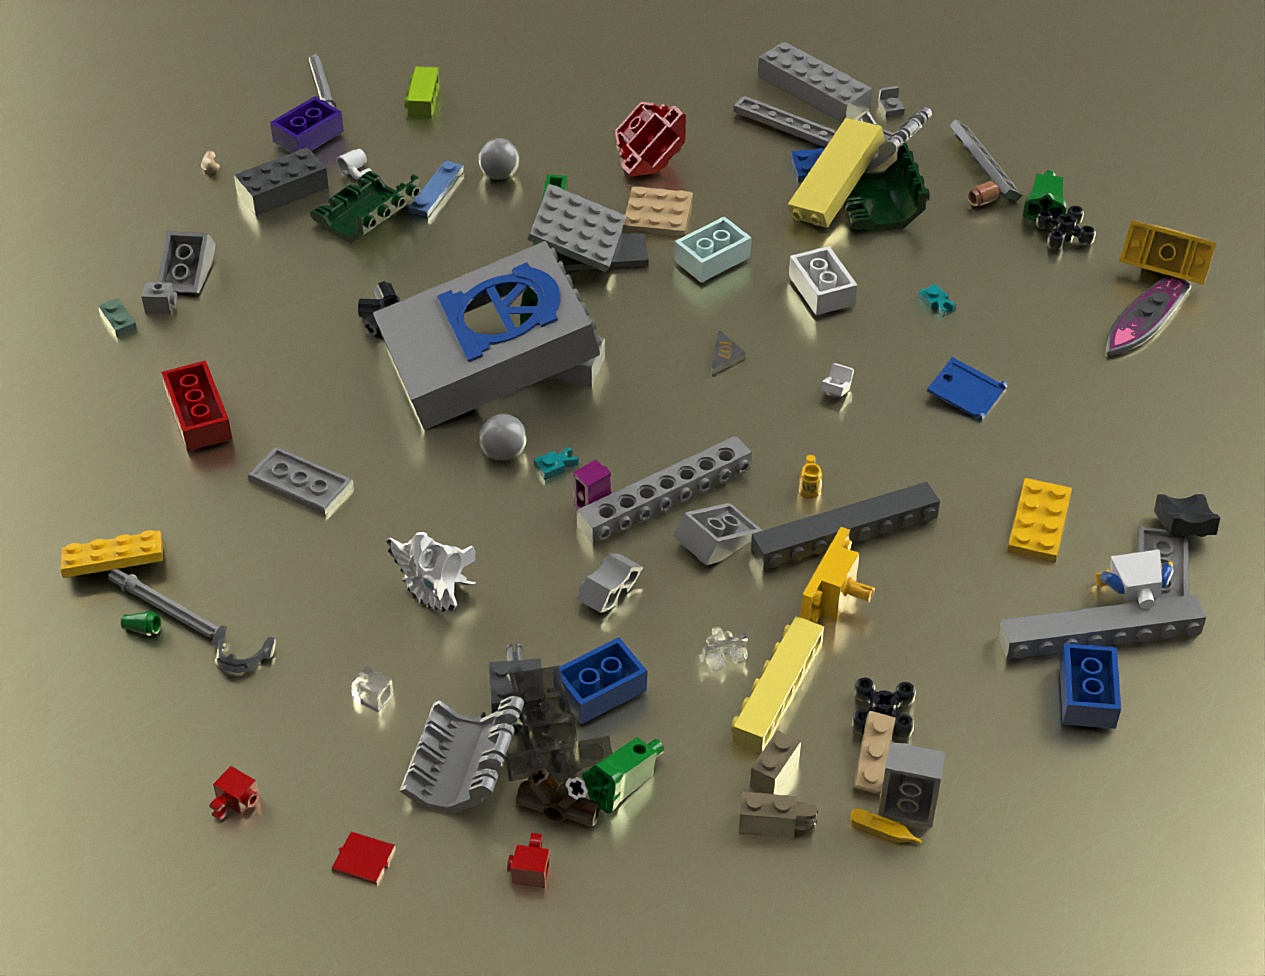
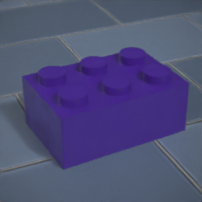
[270,96,344,153]

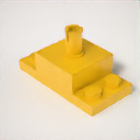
[1119,220,1217,285]
[800,527,875,623]

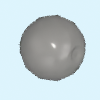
[479,138,519,181]
[479,414,527,462]

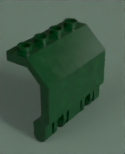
[843,143,930,232]
[310,171,421,244]

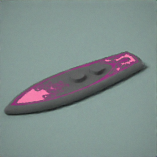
[1106,275,1191,357]

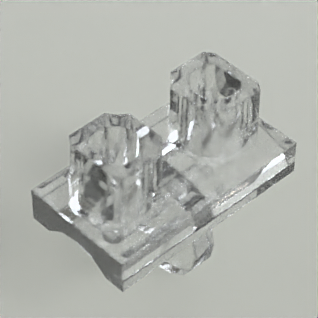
[699,626,748,672]

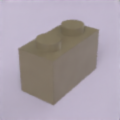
[750,730,801,794]

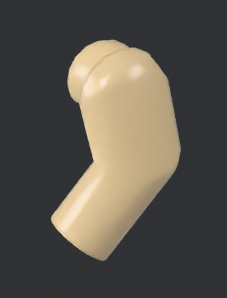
[201,151,220,174]

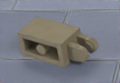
[739,792,818,838]

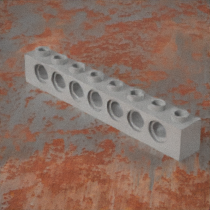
[577,435,752,544]

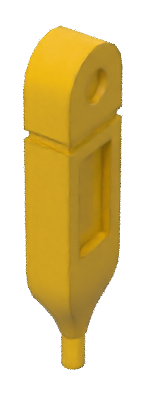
[849,808,922,844]

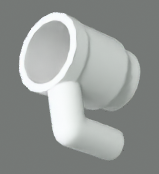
[336,149,372,180]

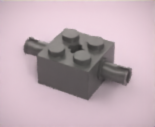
[489,643,545,736]

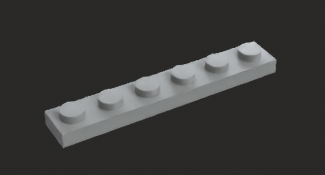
[733,96,836,147]
[950,119,1023,201]

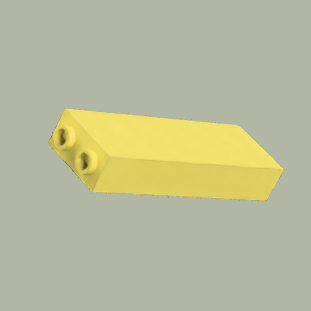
[788,118,885,228]

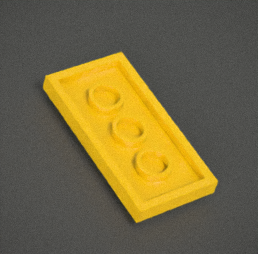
[1007,478,1072,562]
[60,530,163,578]

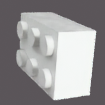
[789,246,857,315]

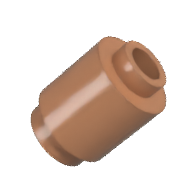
[968,181,1000,207]

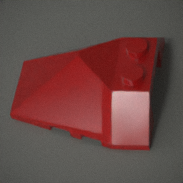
[615,101,686,176]

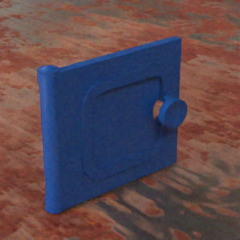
[927,357,1007,421]

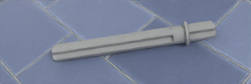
[309,54,336,108]
[108,569,218,639]

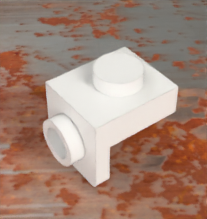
[820,363,854,397]

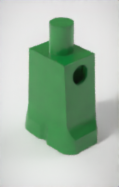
[1023,170,1067,222]
[582,737,664,814]

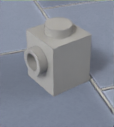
[141,282,177,314]

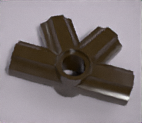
[516,767,601,826]

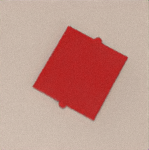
[332,831,396,885]

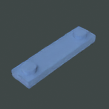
[409,161,464,218]

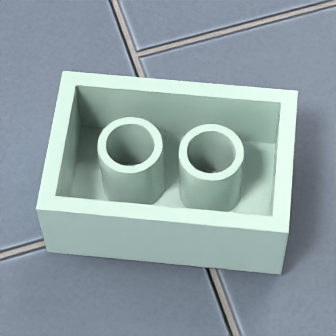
[674,217,751,283]

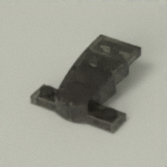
[505,666,613,783]

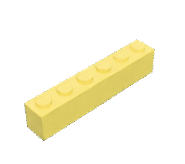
[730,616,824,753]

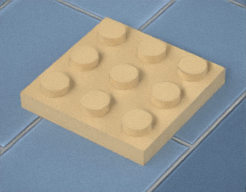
[623,186,693,237]

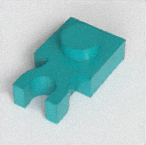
[917,284,956,317]
[534,447,579,480]

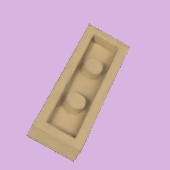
[853,711,895,795]

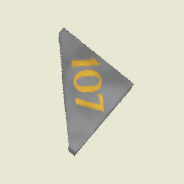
[711,331,746,375]

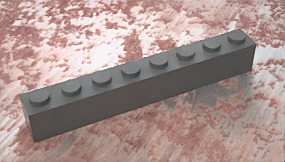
[751,482,940,570]

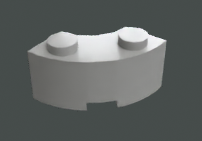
[577,554,643,613]

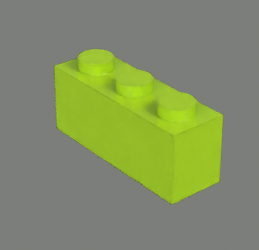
[404,66,440,118]

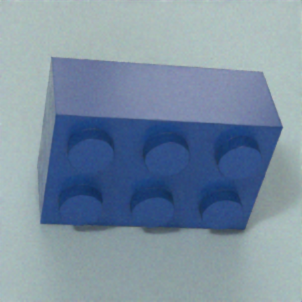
[553,637,648,724]
[1060,643,1121,729]

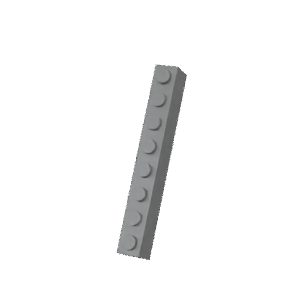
[998,594,1206,659]

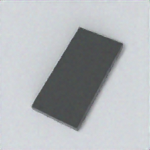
[562,233,649,271]

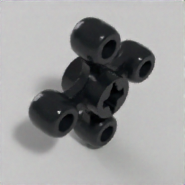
[1036,206,1096,250]
[851,677,916,739]

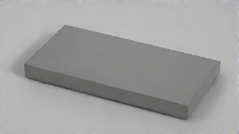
[248,446,353,515]
[1136,526,1189,602]

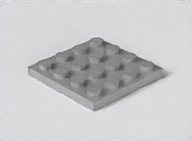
[527,184,626,273]

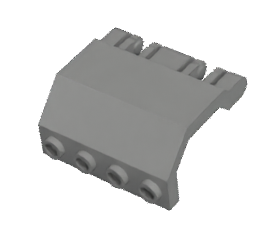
[858,107,932,174]
[399,696,524,813]

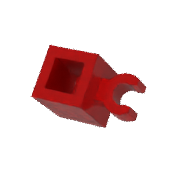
[209,766,259,820]
[507,833,550,888]

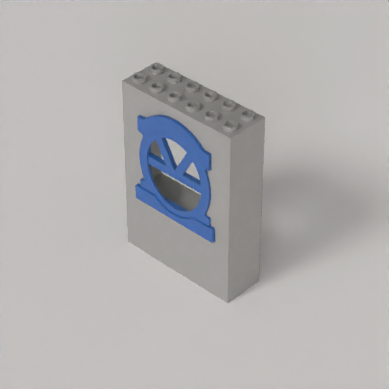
[373,241,602,430]

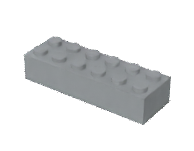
[758,42,872,122]

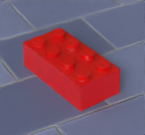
[161,360,233,451]

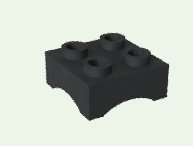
[1154,494,1220,537]

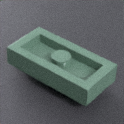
[98,298,137,337]

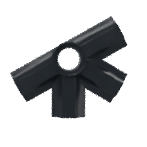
[358,281,400,336]

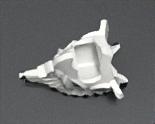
[386,532,476,612]

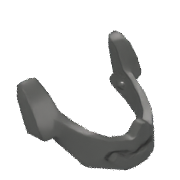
[211,625,276,673]

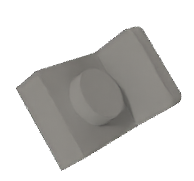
[878,86,905,118]

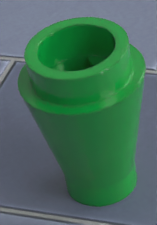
[121,611,161,636]

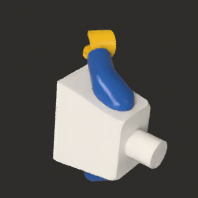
[1095,549,1173,609]

